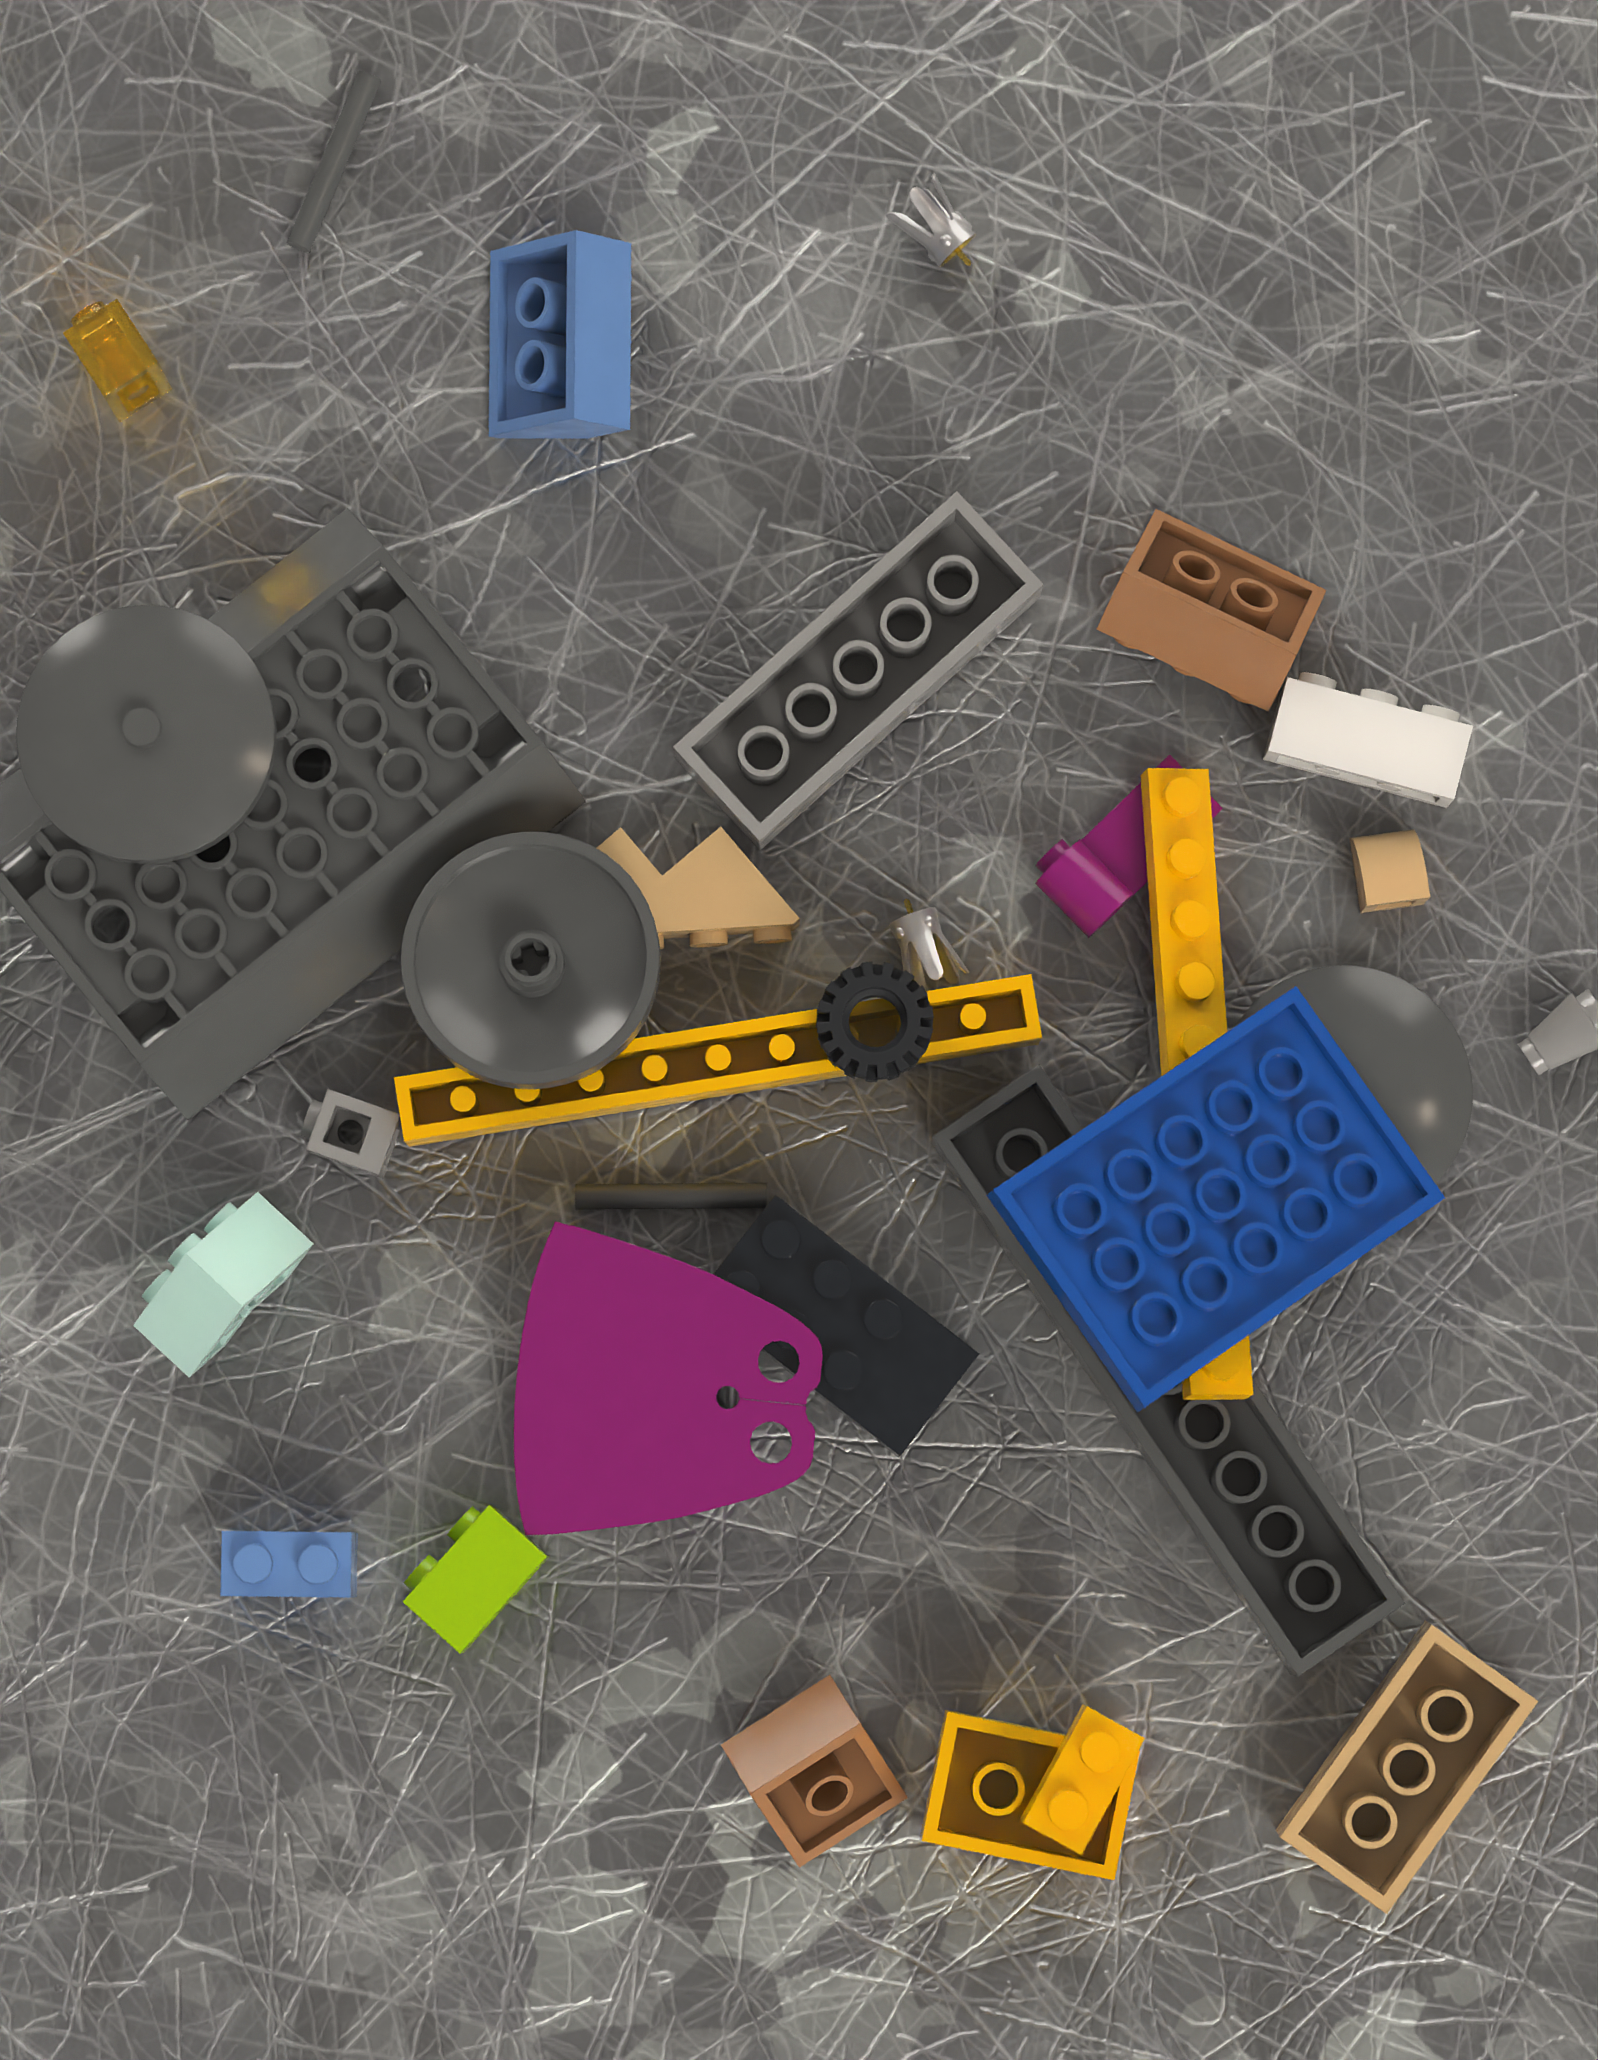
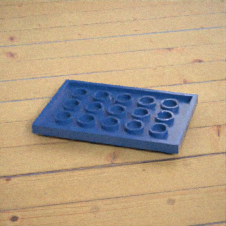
[986,986,1445,1412]

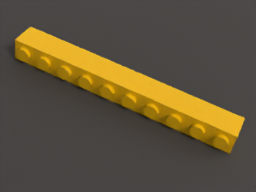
[394,974,1042,1147]

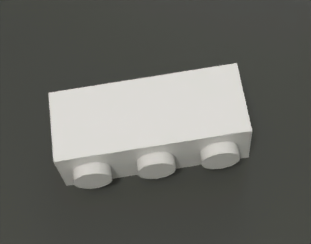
[1263,672,1473,808]

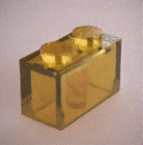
[63,299,172,423]

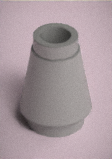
[1518,989,1598,1075]

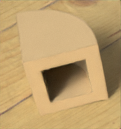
[1350,830,1430,913]

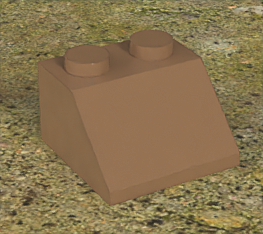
[721,1675,908,1868]

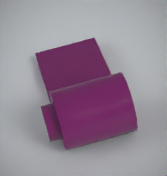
[1035,754,1223,938]

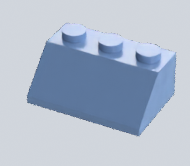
[489,230,632,439]

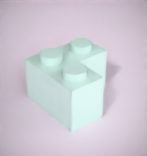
[133,1192,314,1378]

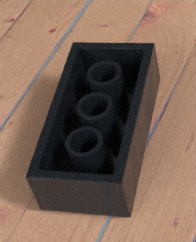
[713,1195,979,1458]

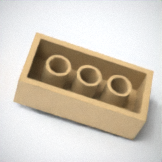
[1276,1620,1538,1914]

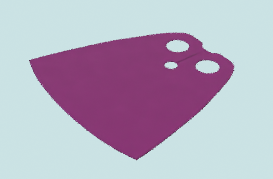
[514,1221,823,1535]

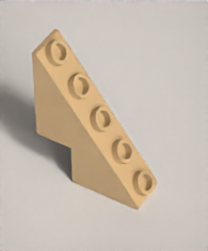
[596,827,800,950]

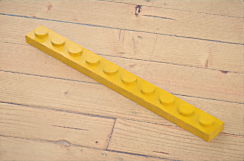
[1140,768,1253,1400]

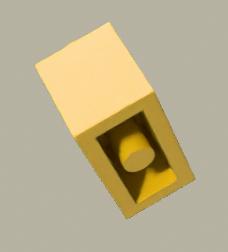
[1020,1704,1145,1855]

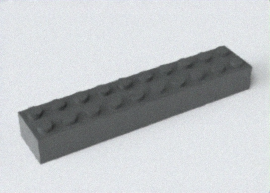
[930,1065,1405,1677]

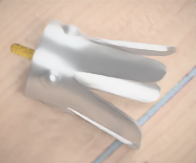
[886,173,976,268]
[889,898,969,989]

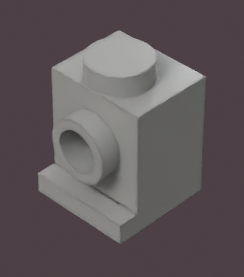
[301,1089,402,1179]

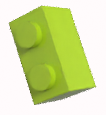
[403,1505,550,1654]

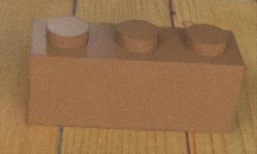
[1096,509,1327,712]

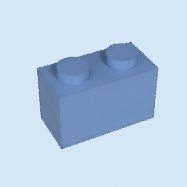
[220,1531,358,1598]

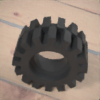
[816,961,934,1082]

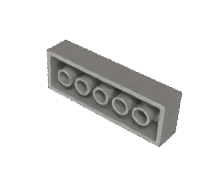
[673,491,1044,851]

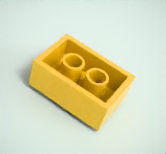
[920,1710,1140,1880]

